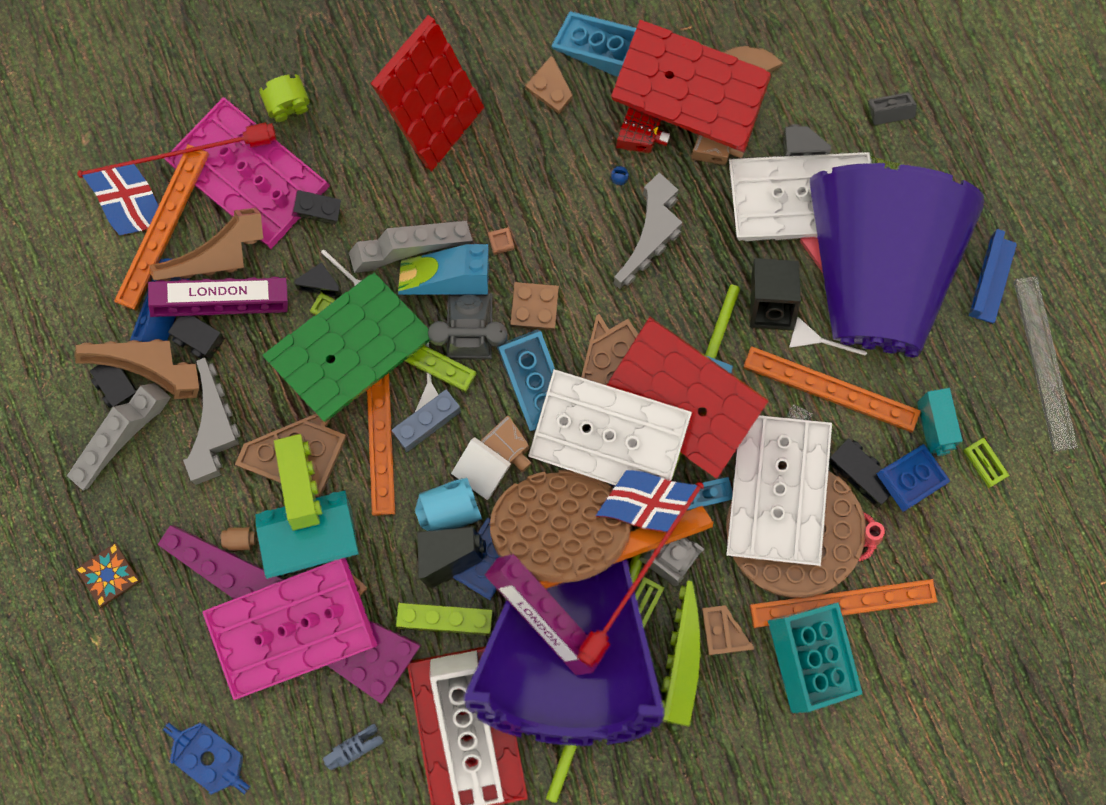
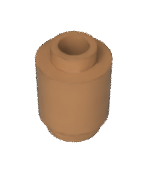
[221,527,257,551]

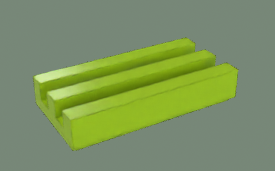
[963,437,1010,488]
[635,577,664,628]

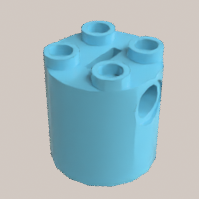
[415,478,482,531]

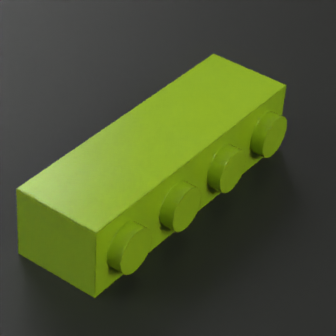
[274,434,322,530]
[396,603,493,636]

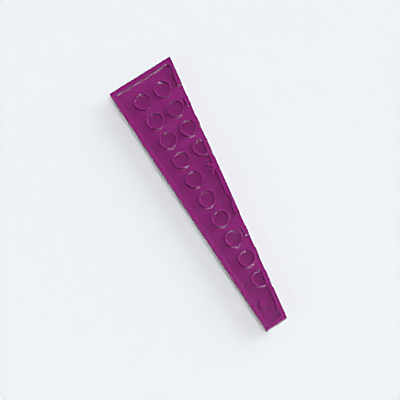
[158,525,422,704]

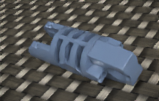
[323,724,384,770]

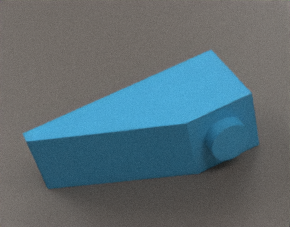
[687,477,733,511]

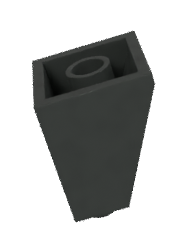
[749,258,801,330]
[418,527,486,588]

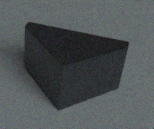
[294,262,342,297]

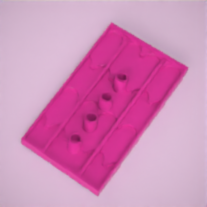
[164,97,330,249]
[202,558,378,700]

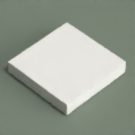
[451,437,511,500]

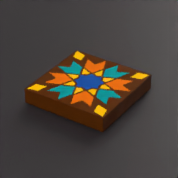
[76,543,141,608]

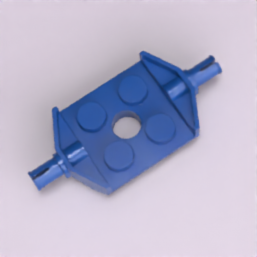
[163,722,251,795]

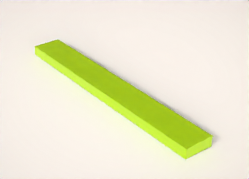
[310,293,477,393]

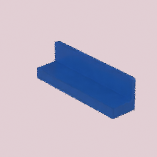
[968,229,1017,323]
[130,259,190,342]

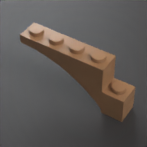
[149,208,263,281]
[74,339,199,399]

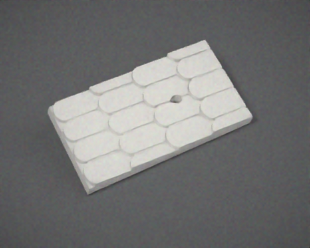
[729,152,872,241]
[528,369,692,485]
[727,415,832,566]

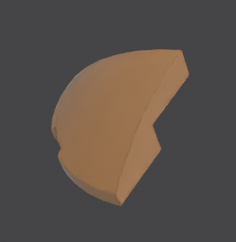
[726,46,783,73]

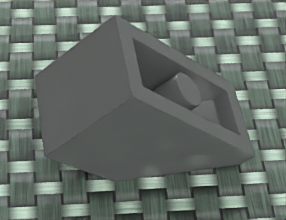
[782,124,831,156]

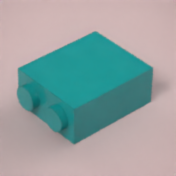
[917,388,962,456]

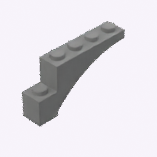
[614,172,682,289]
[349,221,473,273]
[183,358,240,485]
[67,383,171,490]

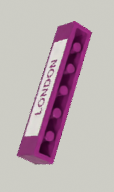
[148,277,288,317]
[485,554,604,675]

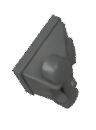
[428,293,508,360]

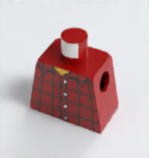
[616,107,671,153]

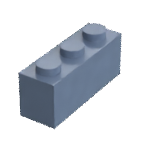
[391,389,461,452]

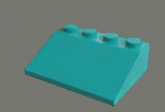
[255,490,359,579]
[768,602,863,713]

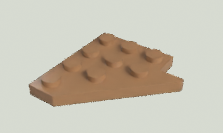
[581,314,638,385]
[235,414,347,498]

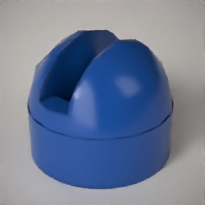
[611,166,629,185]

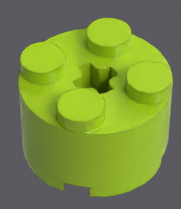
[259,74,310,122]

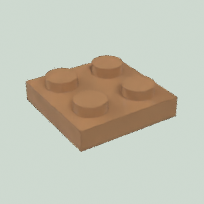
[511,282,559,331]

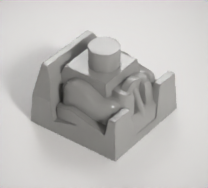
[638,538,704,587]

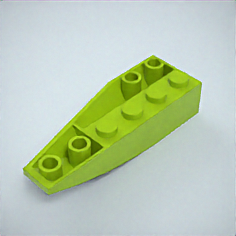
[661,580,700,727]

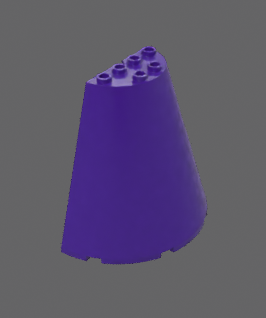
[809,163,984,358]
[464,559,664,746]

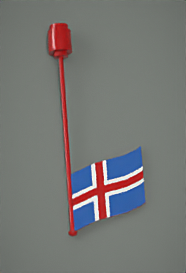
[77,122,277,235]
[577,470,704,668]

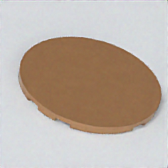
[726,462,866,598]
[490,470,631,583]

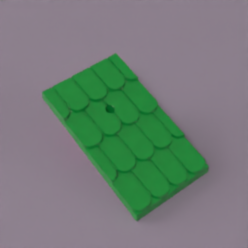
[262,272,430,422]

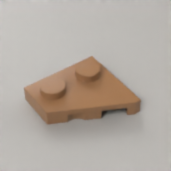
[525,56,572,114]
[702,605,754,656]

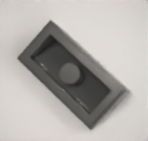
[868,92,917,125]

